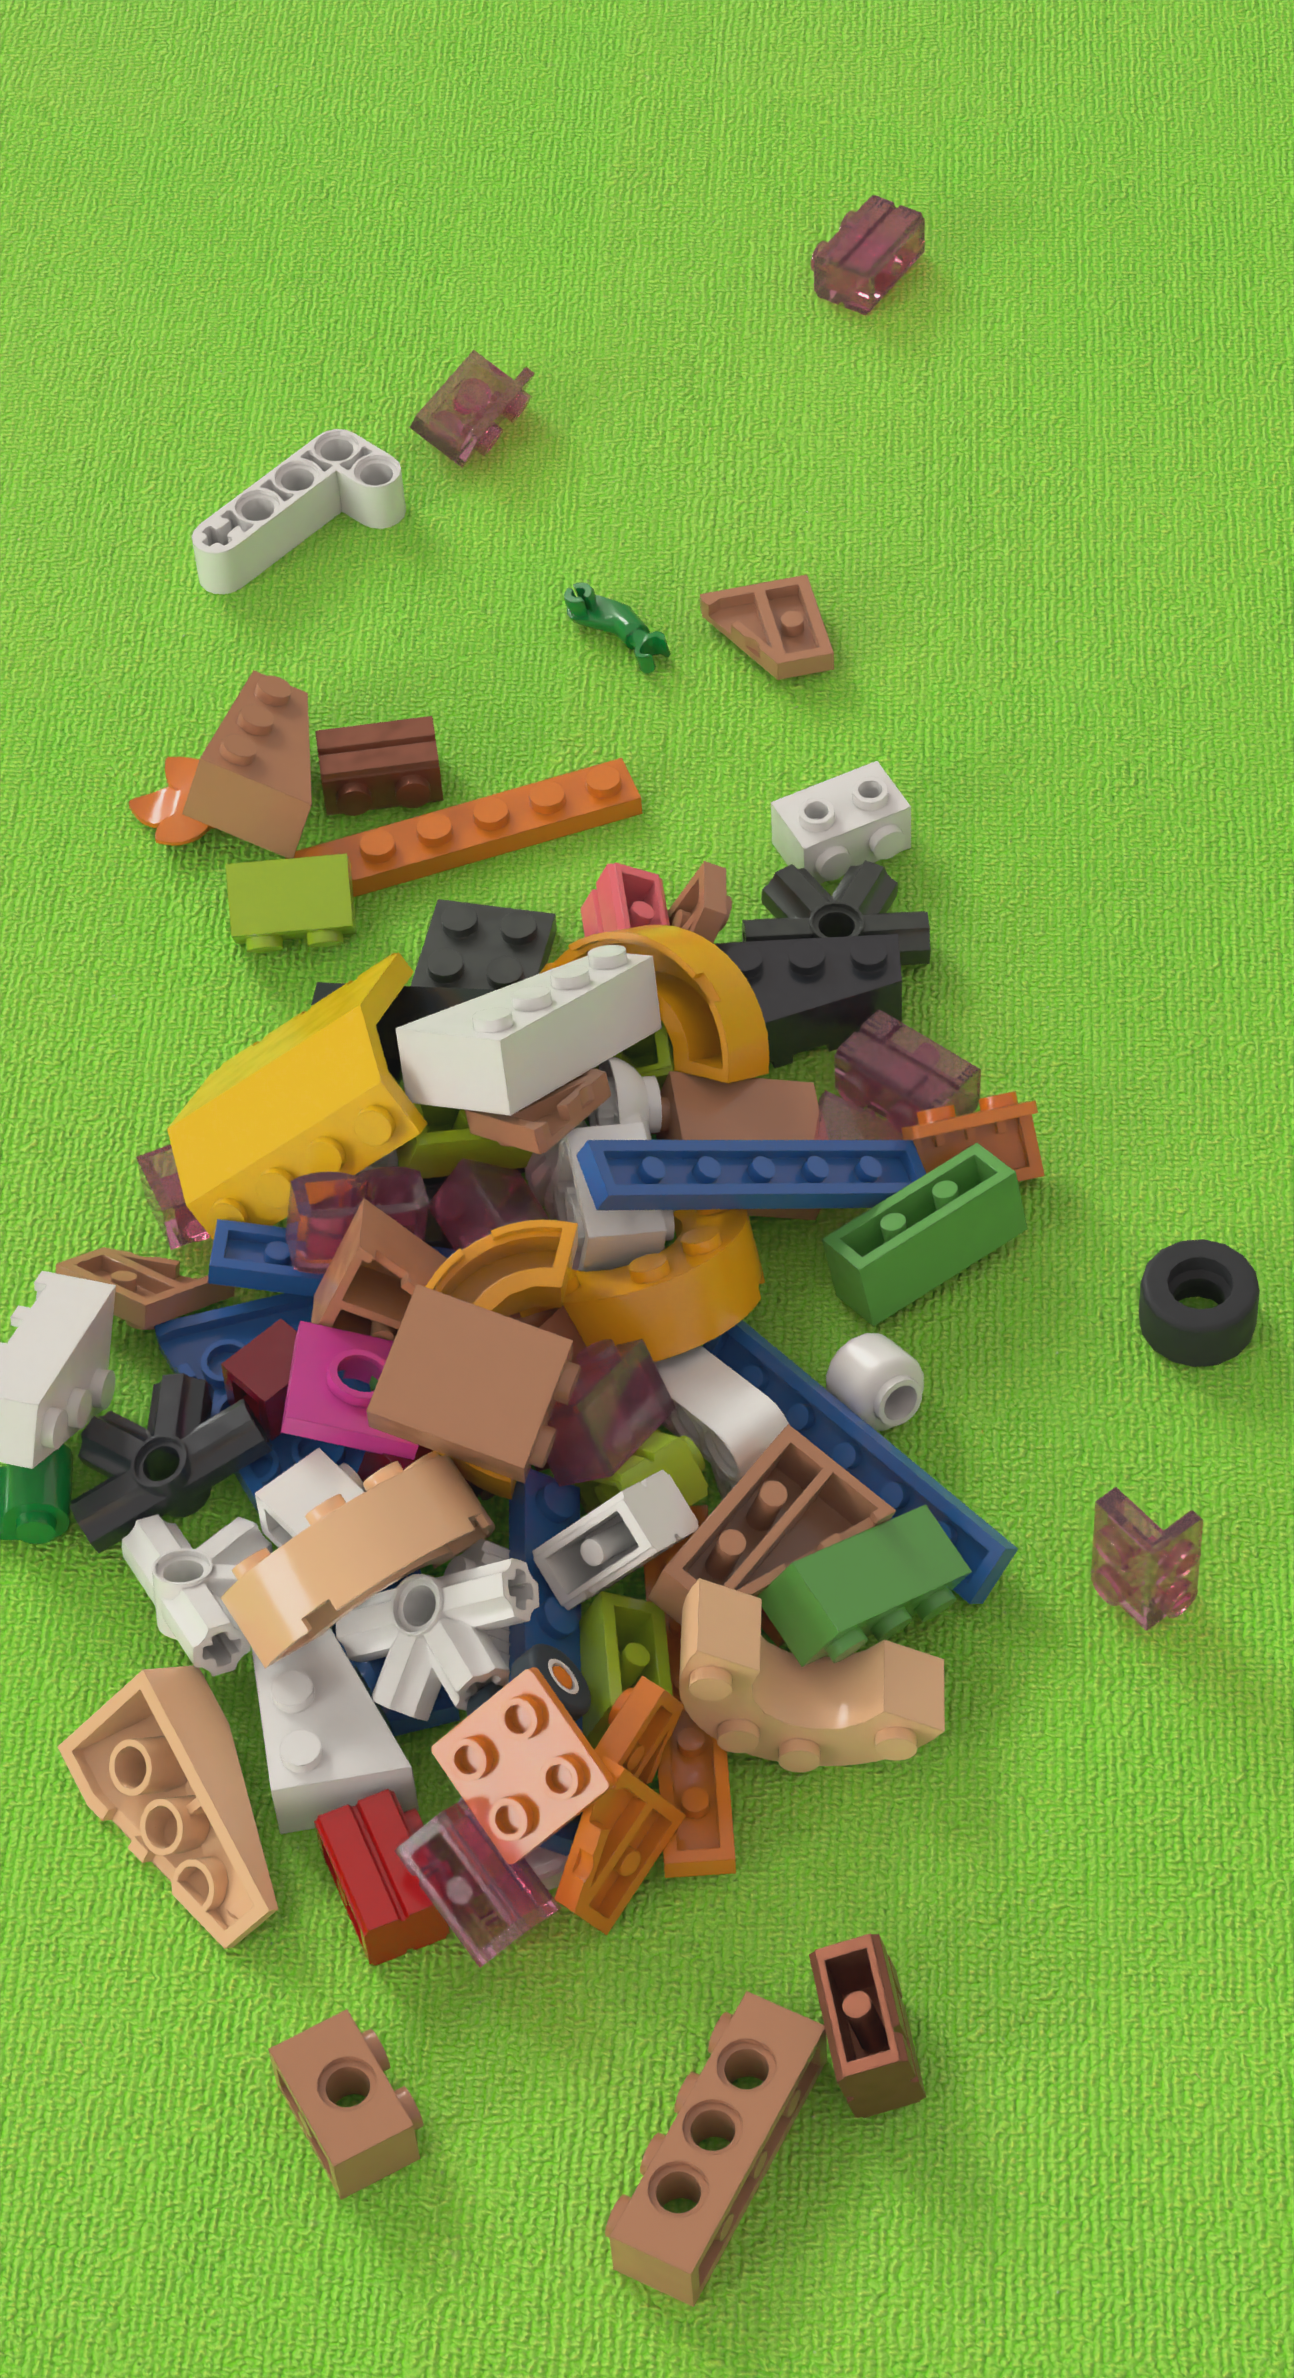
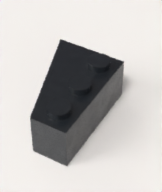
[713,934,902,1069]

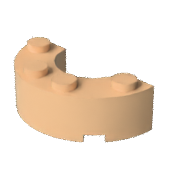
[221,1451,495,1668]
[679,1578,945,1773]

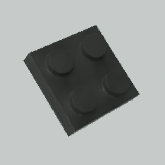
[411,899,557,990]

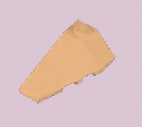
[58,1665,278,1949]

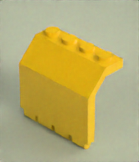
[167,952,427,1241]

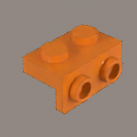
[901,1091,1045,1182]

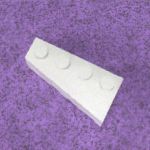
[396,945,662,1116]

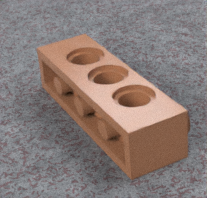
[605,1991,827,2307]

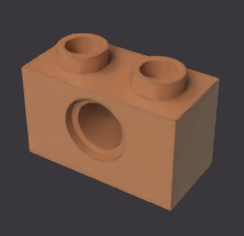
[268,2009,424,2200]

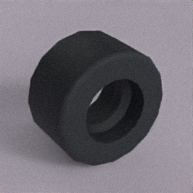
[1139,1239,1260,1367]

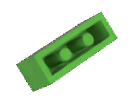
[822,1143,1028,1327]
[757,1504,972,1667]

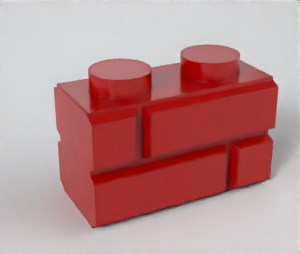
[314,1789,456,1966]

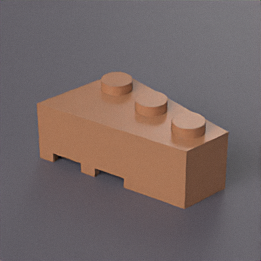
[182,670,312,859]
[311,1198,521,1341]
[648,1424,896,1625]

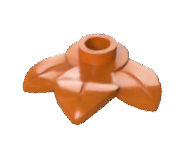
[129,757,216,846]

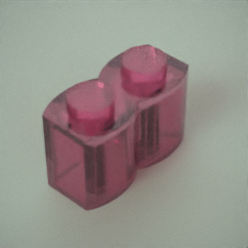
[285,1166,429,1274]

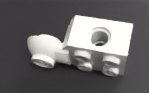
[553,1057,674,1272]

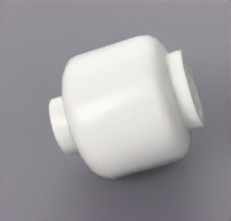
[826,1333,924,1431]

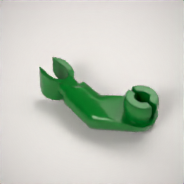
[564,582,671,674]

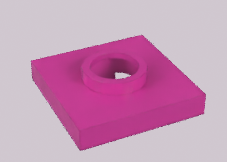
[281,1321,419,1460]

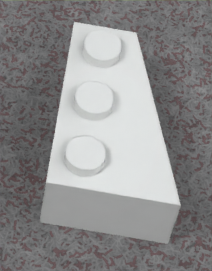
[0,1271,116,1469]
[251,1628,419,1834]

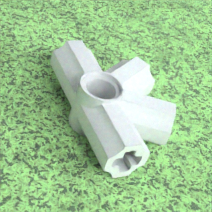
[122,1514,273,1676]
[336,1558,539,1721]

